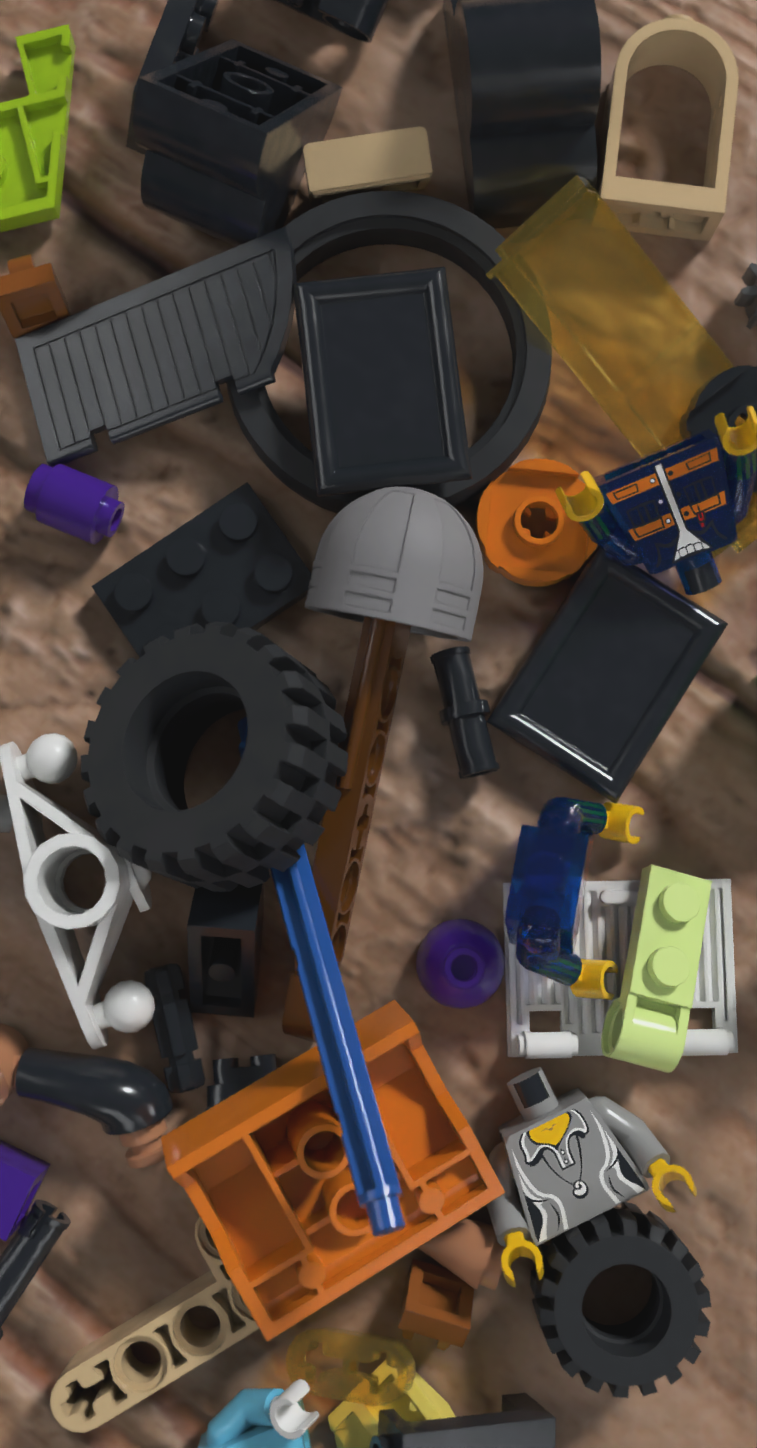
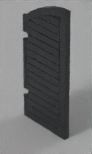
[15,226,297,467]

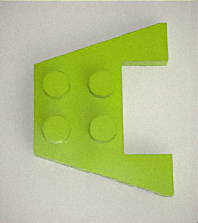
[0,24,76,233]

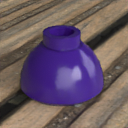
[416,919,505,1009]

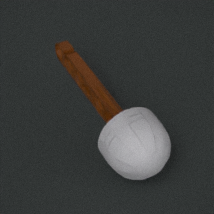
[282,487,483,1042]

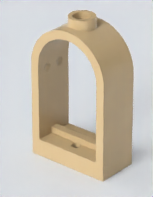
[591,14,739,241]

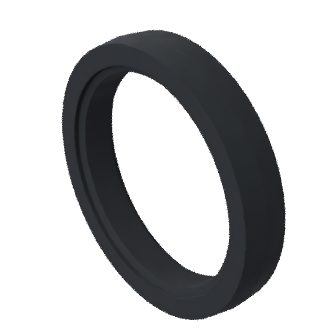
[226,191,552,514]

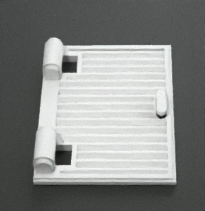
[503,879,738,1059]

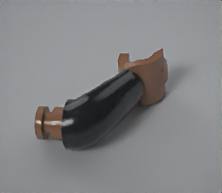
[0,1023,173,1169]

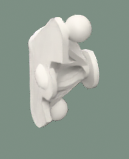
[0,733,155,1050]

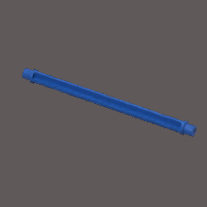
[237,717,406,1236]

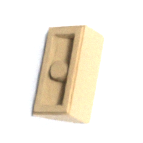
[303,126,433,206]

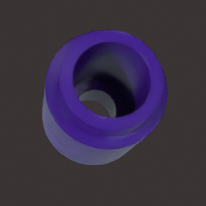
[24,463,124,545]

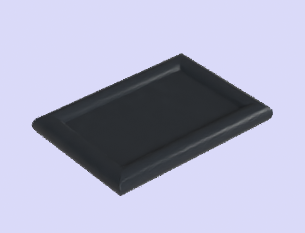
[293,267,472,497]
[486,544,728,804]

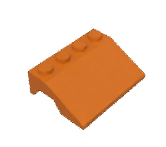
[161,999,506,1342]

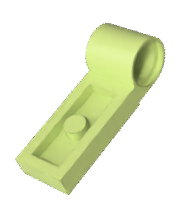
[601,864,712,1073]

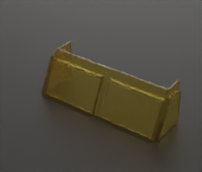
[486,175,757,558]

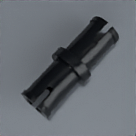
[430,646,500,779]

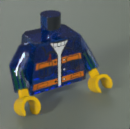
[555,406,757,595]
[505,797,644,1000]

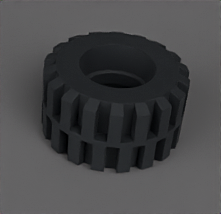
[530,1202,711,1398]

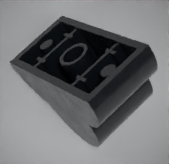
[443,0,601,229]
[132,39,343,247]

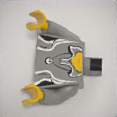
[487,1067,697,1287]

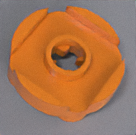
[475,458,602,587]

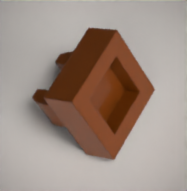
[0,254,71,341]
[398,1258,474,1351]

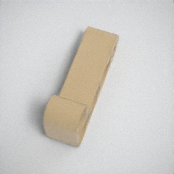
[50,1216,259,1433]

